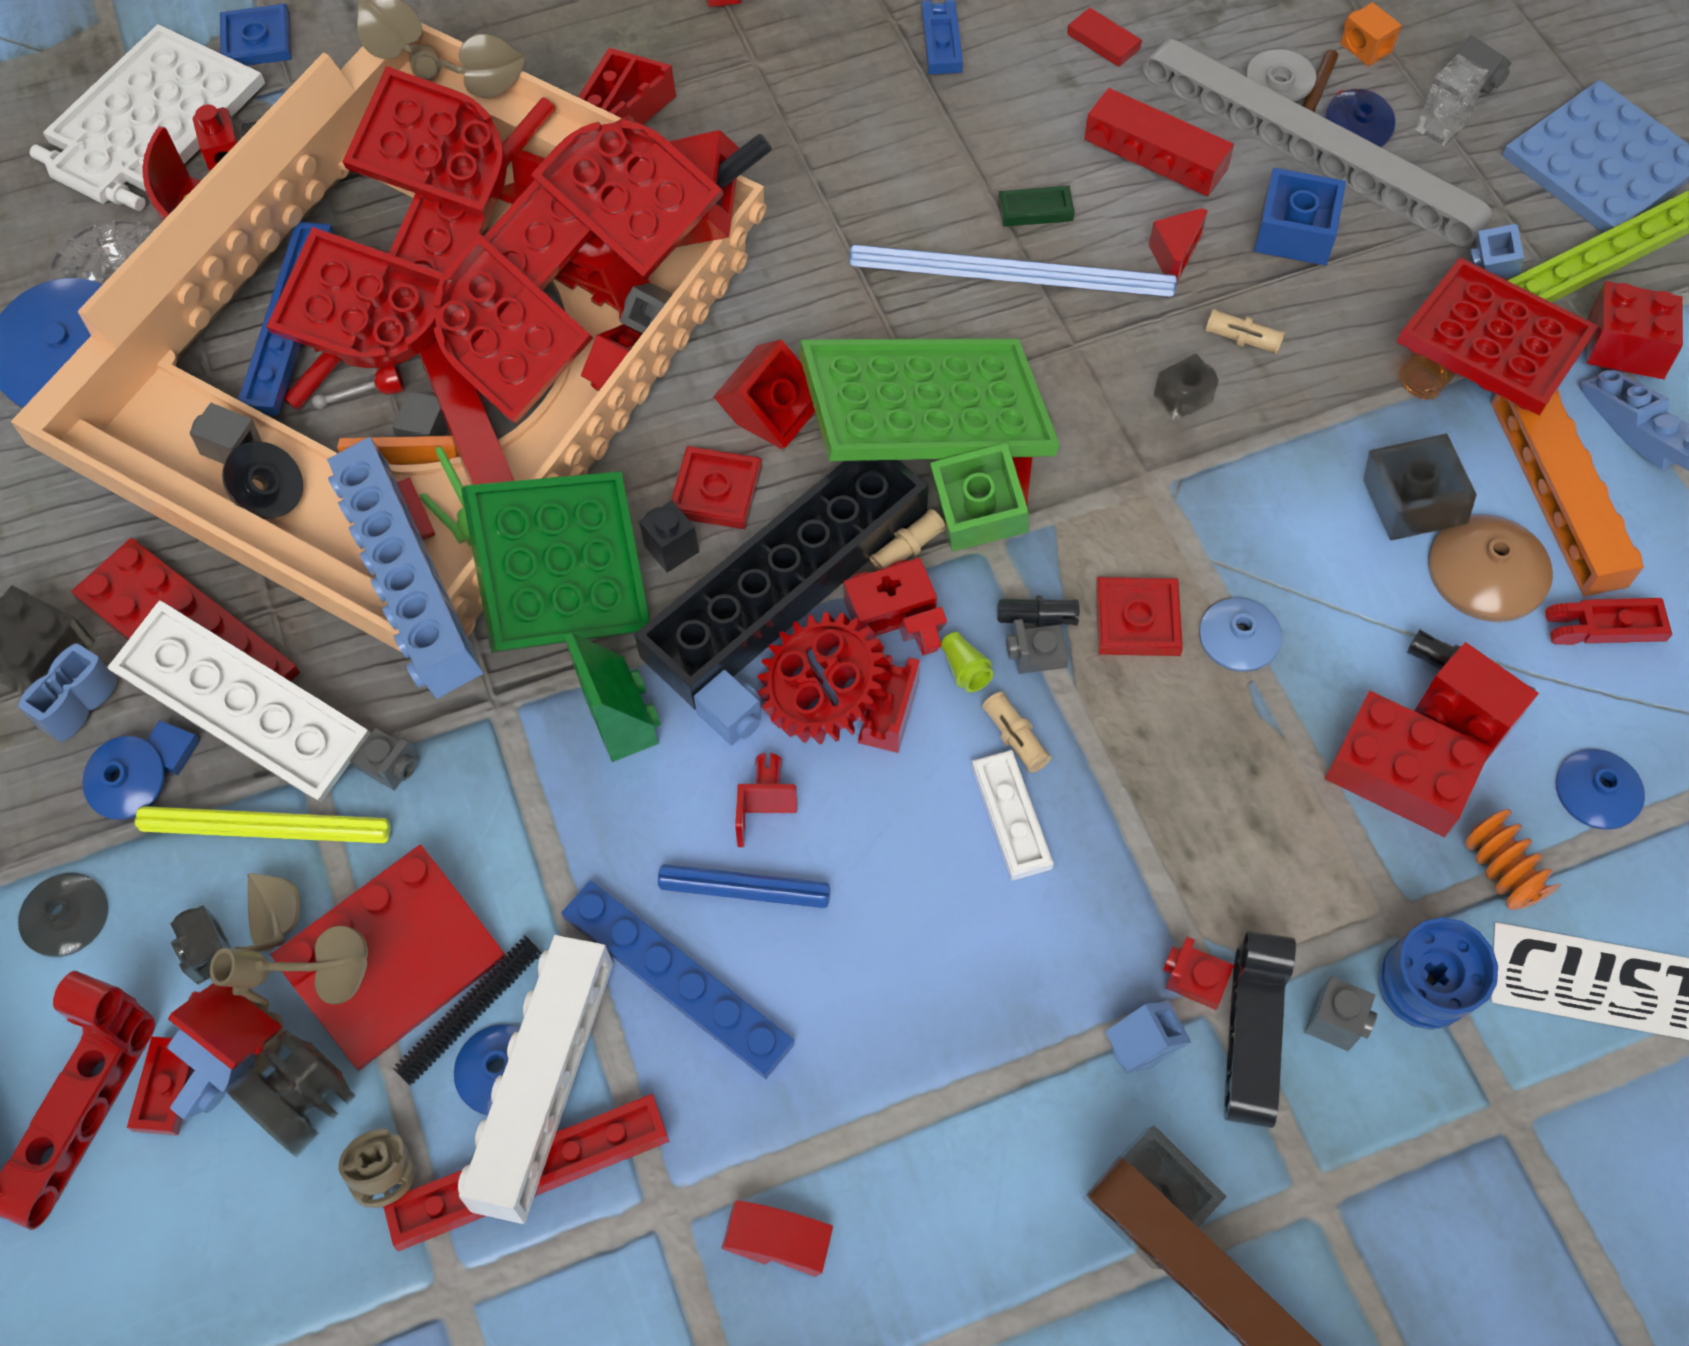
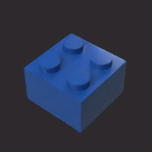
[1254,168,1346,265]

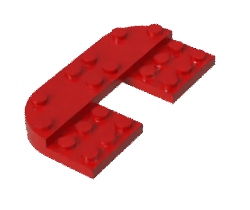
[266,66,507,368]
[433,120,724,424]

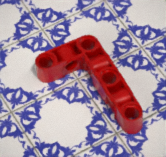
[0,970,155,1230]

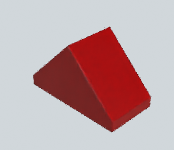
[1149,208,1208,285]

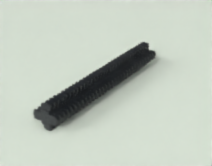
[392,935,542,1086]

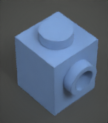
[1470,224,1524,279]
[694,669,761,746]
[1105,1001,1191,1073]

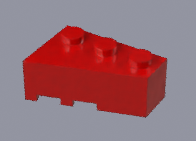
[578,48,676,125]
[554,234,650,319]

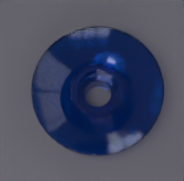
[1325,89,1395,147]

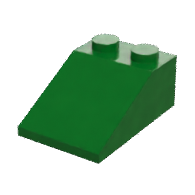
[564,633,661,762]

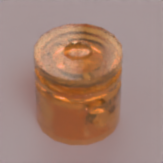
[1399,353,1457,400]

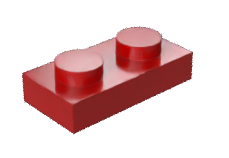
[127,1036,195,1136]

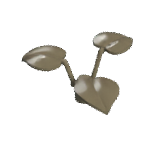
[357,0,525,98]
[210,873,368,1079]

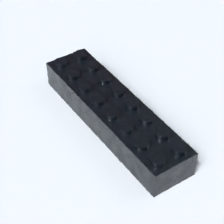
[634,460,928,710]

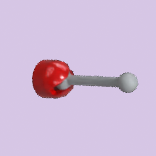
[312,365,405,409]

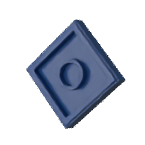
[220,4,292,66]

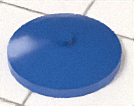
[0,278,103,409]

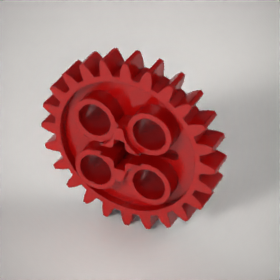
[757,612,891,744]

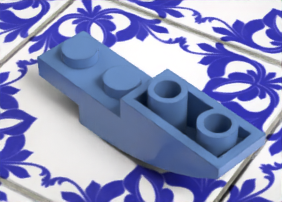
[1581,369,1689,471]

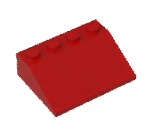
[270,844,506,1071]

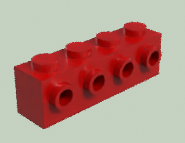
[1084,88,1234,196]

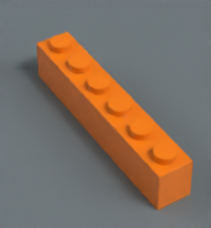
[1491,389,1644,597]

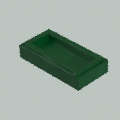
[998,185,1075,227]

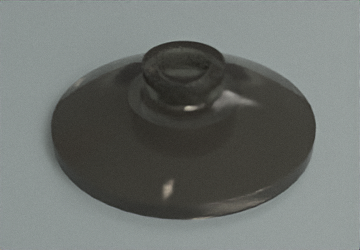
[18,873,108,957]

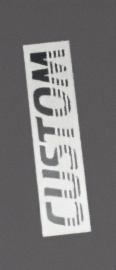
[1491,922,1689,1040]

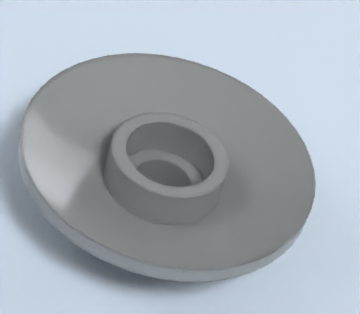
[1246,49,1316,102]

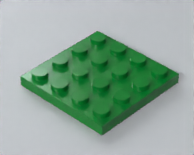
[461,471,650,653]

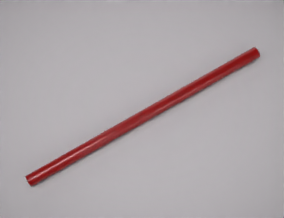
[284,97,556,411]

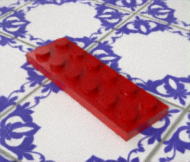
[70,538,300,682]

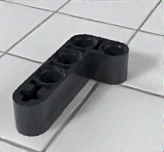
[1224,931,1296,1128]

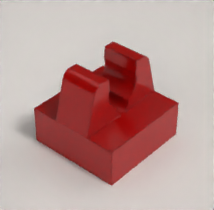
[899,607,947,656]

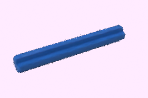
[658,864,830,908]

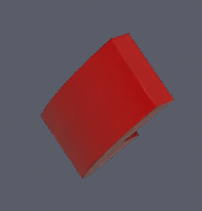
[721,1200,833,1277]

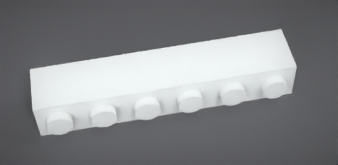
[458,935,613,1224]

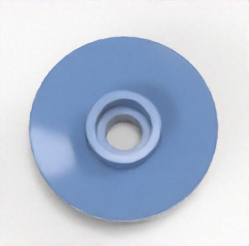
[1199,598,1282,672]

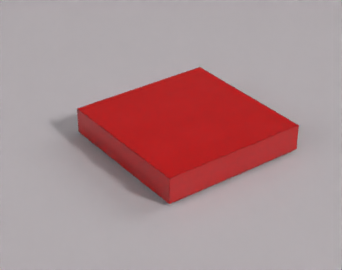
[671,446,763,530]
[1096,577,1183,656]

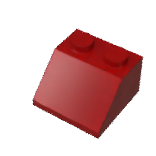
[713,339,815,449]

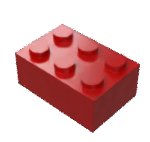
[1324,690,1491,837]

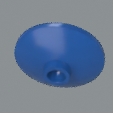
[82,736,165,820]
[1556,749,1645,830]
[454,1025,520,1116]

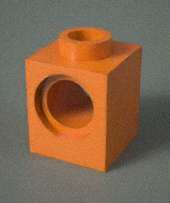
[1340,2,1402,67]

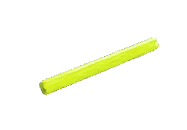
[135,806,391,843]

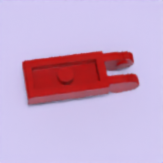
[1545,598,1673,645]

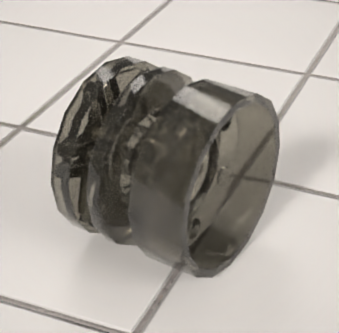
[225,1029,356,1157]

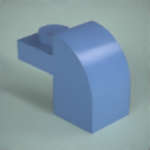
[167,1029,255,1120]

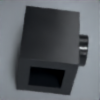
[639,500,699,573]

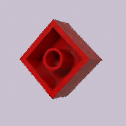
[1586,281,1683,380]
[1414,642,1539,762]

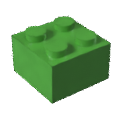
[930,443,1029,552]

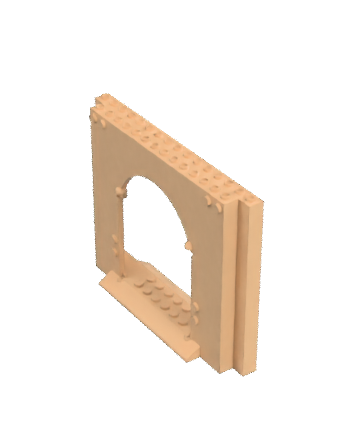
[11,23,767,652]

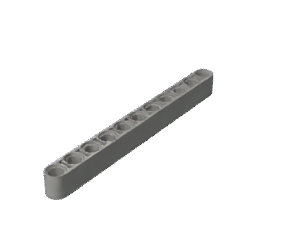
[1142,39,1492,247]

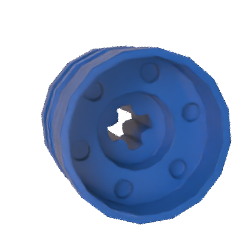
[1378,917,1498,1030]

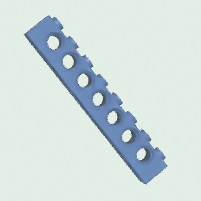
[327,437,483,699]

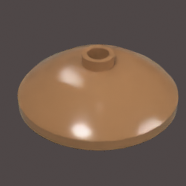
[1428,514,1553,622]

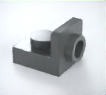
[1006,619,1069,674]
[350,728,420,791]

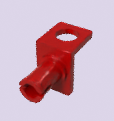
[735,753,798,848]

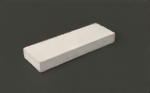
[971,750,1054,881]

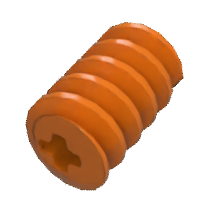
[1465,809,1562,910]

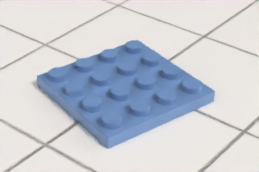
[1502,80,1689,233]

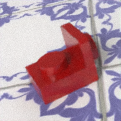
[1163,936,1234,1010]

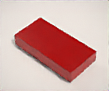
[1067,7,1142,67]

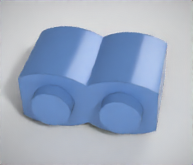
[18,643,118,743]

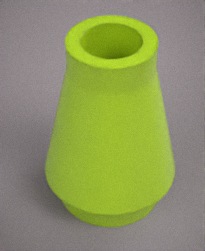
[940,632,994,693]

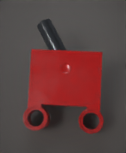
[669,130,772,248]

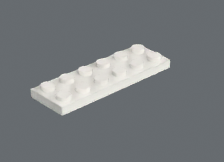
[107,600,371,803]

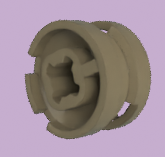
[338,1129,416,1208]

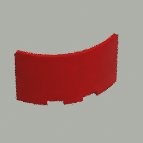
[142,126,202,222]

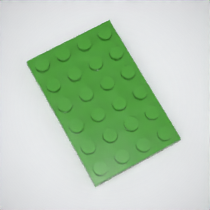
[799,339,1060,461]

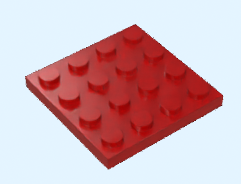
[1397,257,1598,416]

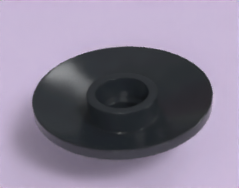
[222,441,303,519]

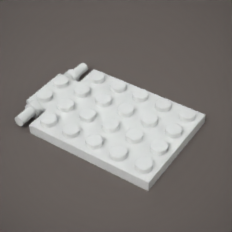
[30,24,265,211]

